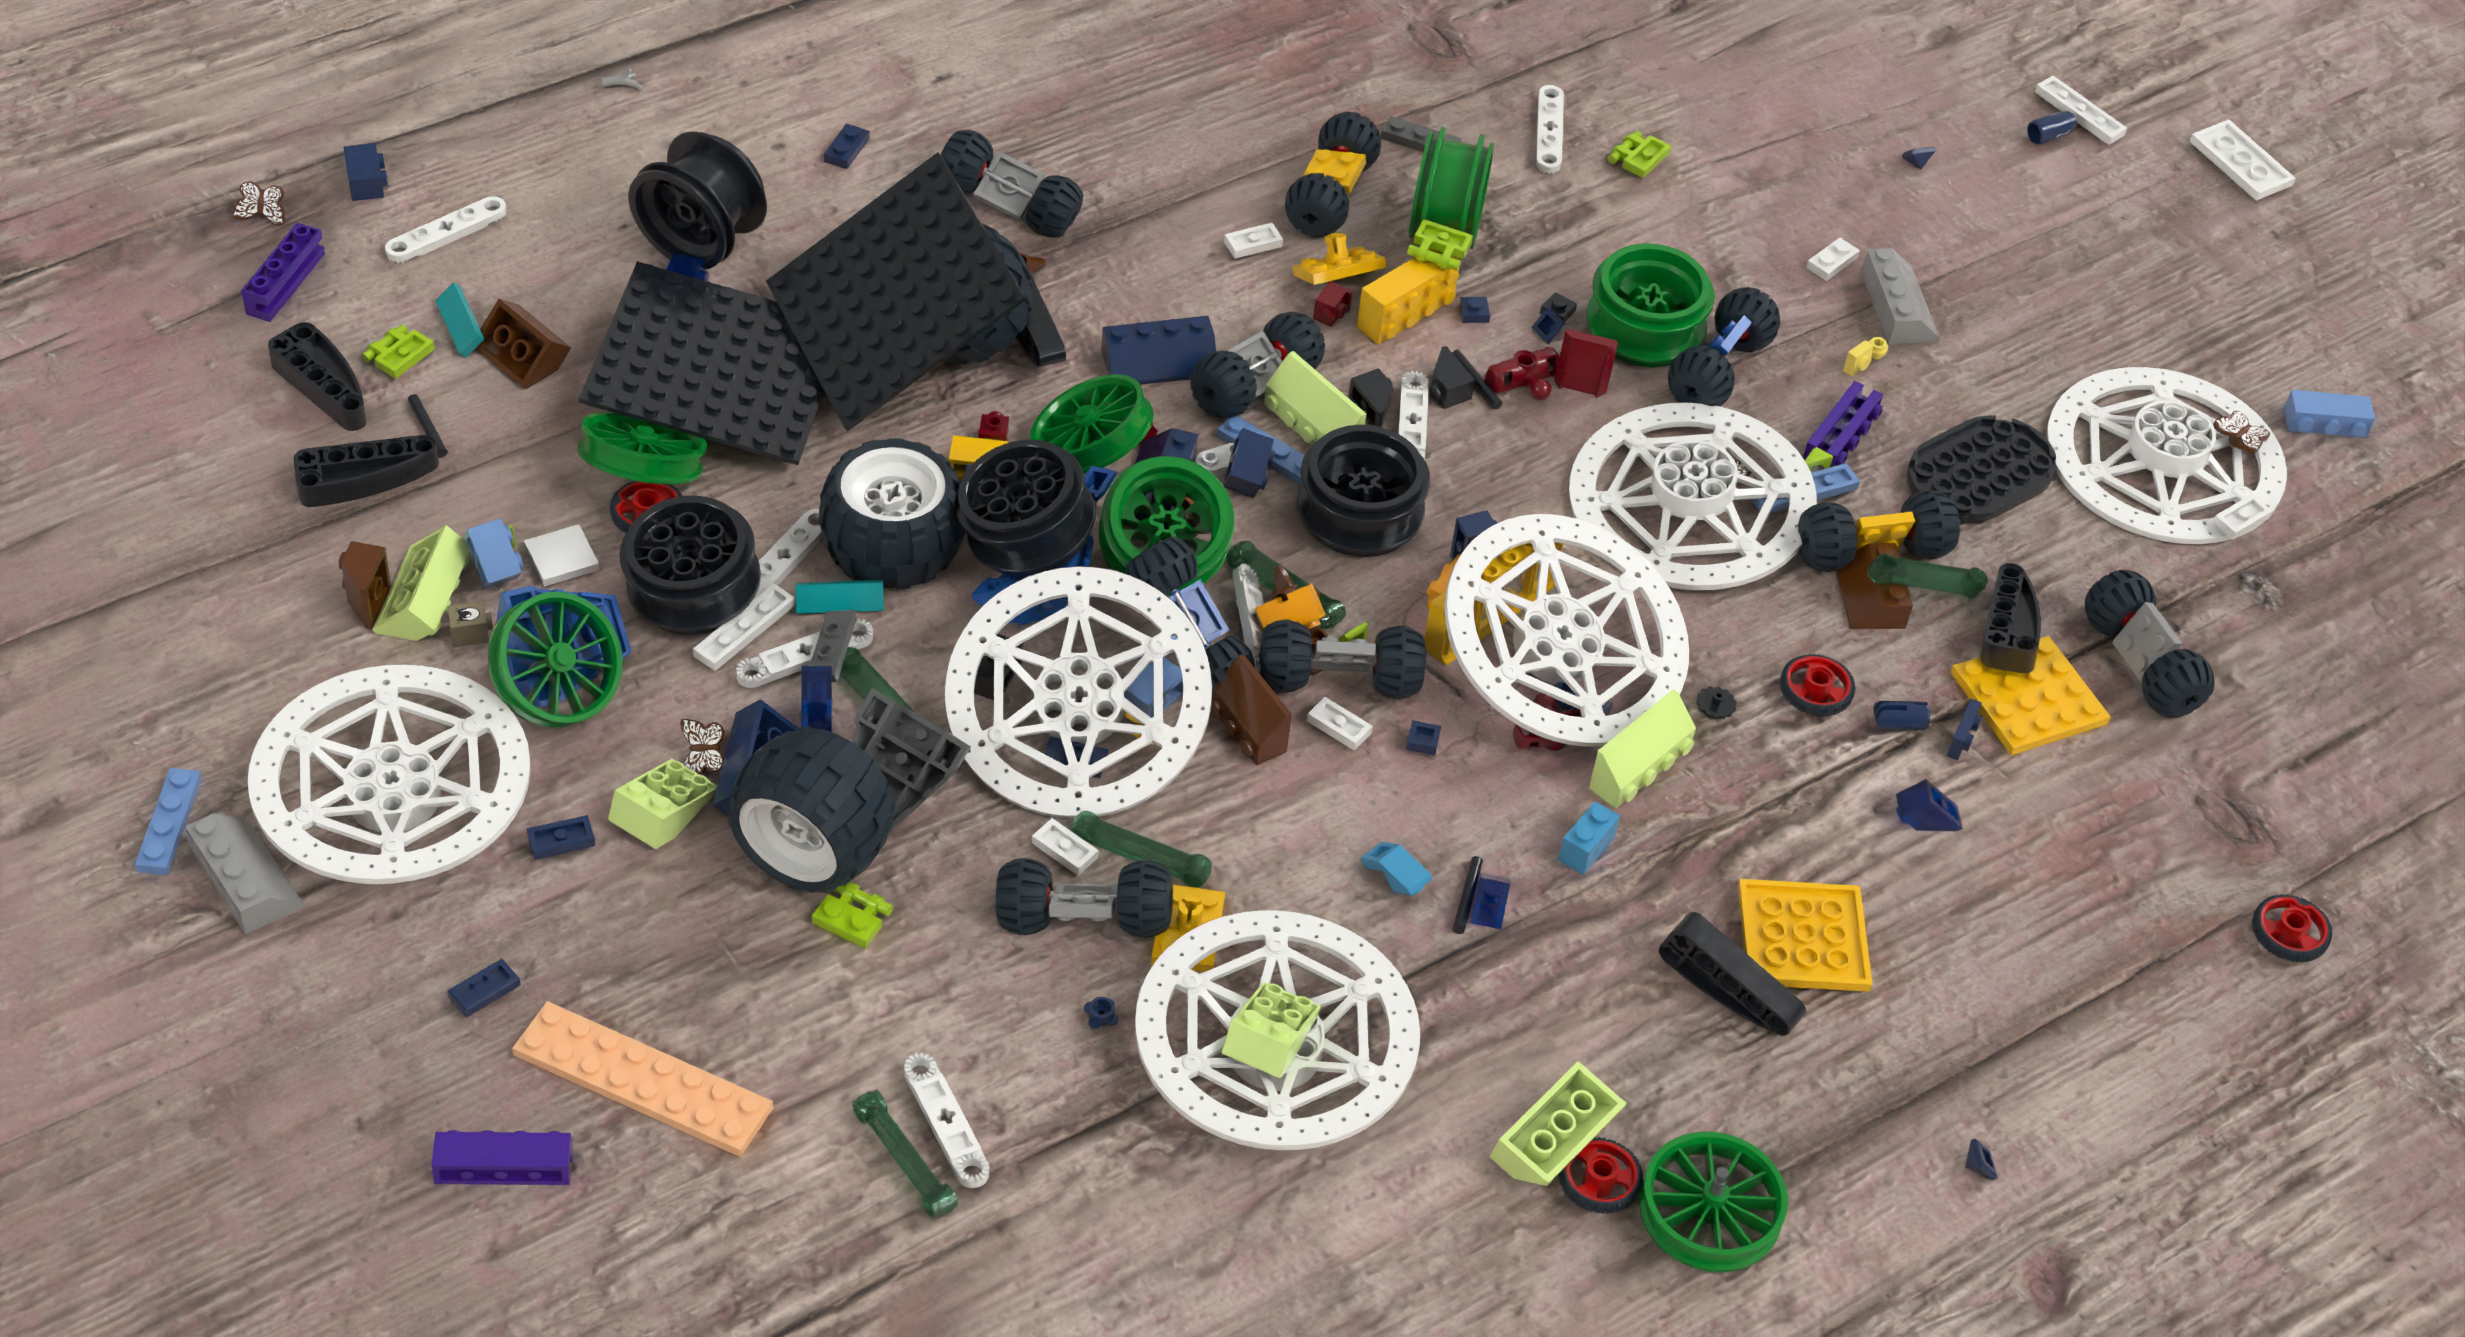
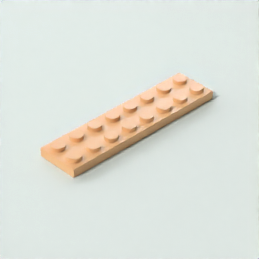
[512,1001,773,1157]

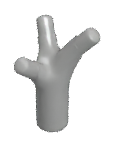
[602,67,643,91]

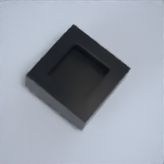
[1540,292,1577,323]

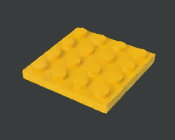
[1950,636,2111,755]
[1738,879,1873,992]

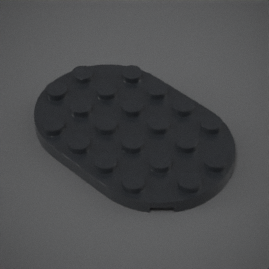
[1907,415,2056,522]

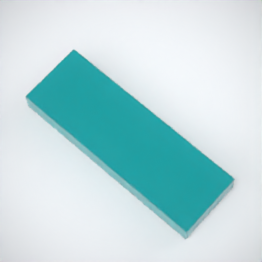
[435,282,484,357]
[795,580,884,614]

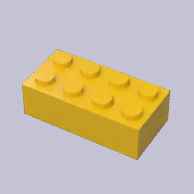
[1357,249,1459,345]

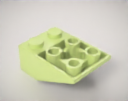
[608,759,717,849]
[1222,982,1322,1078]

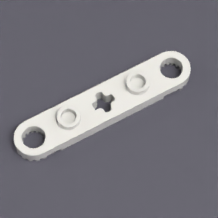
[1535,85,1564,175]
[385,196,506,264]
[1398,371,1429,460]
[754,509,822,599]
[1232,564,1264,674]
[736,619,873,688]
[904,1053,990,1188]

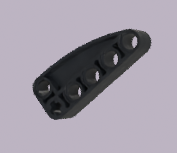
[1015,262,1066,367]
[268,322,367,431]
[294,435,439,507]
[1980,563,2041,673]
[1658,912,1806,1036]

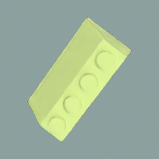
[1264,351,1366,445]
[372,525,470,641]
[1589,689,1696,808]
[1489,1061,1627,1186]

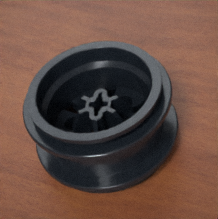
[1297,425,1430,557]
[955,440,1096,577]
[619,496,761,635]

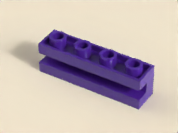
[241,222,325,322]
[1803,380,1883,467]
[431,1130,573,1185]

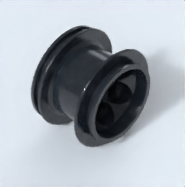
[628,131,767,270]

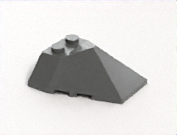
[852,688,971,833]

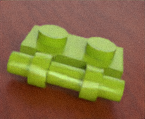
[1607,131,1671,178]
[1407,219,1473,271]
[361,324,435,379]
[812,882,893,949]

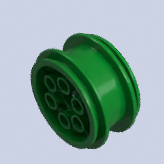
[1409,126,1495,249]
[1586,243,1715,367]
[1099,456,1235,597]

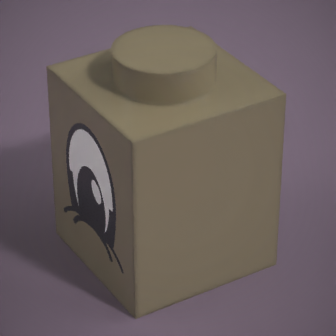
[447,601,493,647]

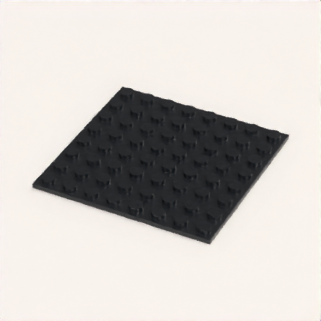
[766,152,1027,431]
[578,261,824,465]

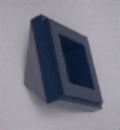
[1902,147,1936,169]
[1531,307,1565,344]
[1965,1139,1997,1180]

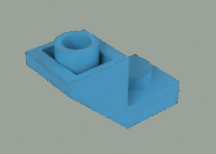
[1361,841,1433,895]

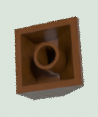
[339,541,391,629]

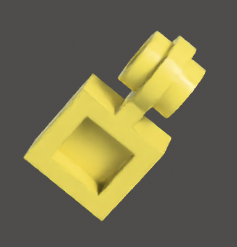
[1843,337,1888,376]

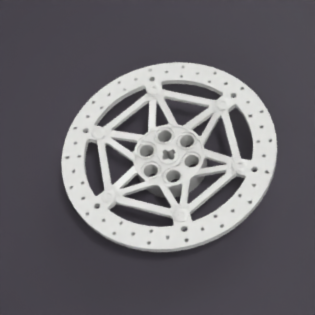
[2046,367,2287,544]
[1569,403,1817,590]
[1444,514,1689,746]
[945,567,1212,819]
[248,665,530,884]
[1135,910,1420,1150]

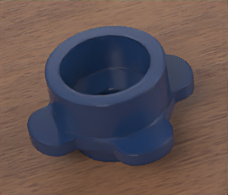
[1084,997,1119,1029]

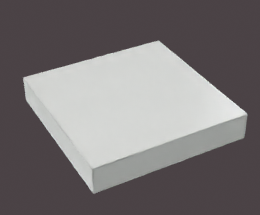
[524,524,600,587]

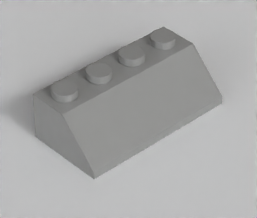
[1861,248,1940,344]
[185,813,304,935]

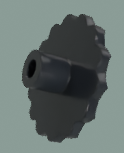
[1697,686,1737,719]

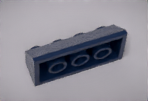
[1101,315,1216,385]
[1122,428,1199,530]
[713,699,797,816]

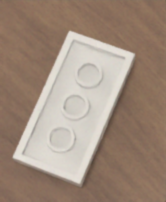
[2190,120,2296,201]

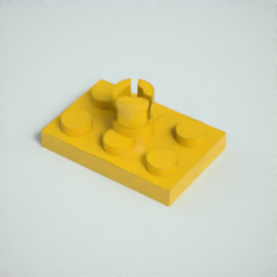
[1292,233,1386,285]
[1151,885,1226,972]

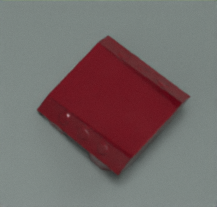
[1554,329,1618,398]

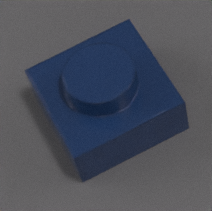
[1459,297,1490,323]
[1406,720,1441,755]

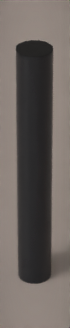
[1452,349,1503,409]
[408,394,448,458]
[1452,856,1483,934]

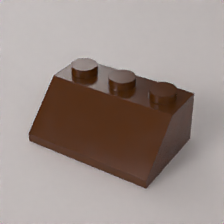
[476,299,572,389]
[1836,543,1913,629]
[1211,654,1292,765]

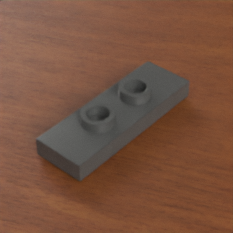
[806,610,857,684]

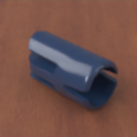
[2027,111,2077,144]
[1873,701,1930,730]

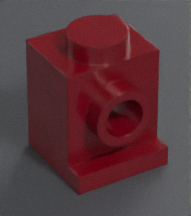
[1313,281,1353,327]
[978,411,1009,441]

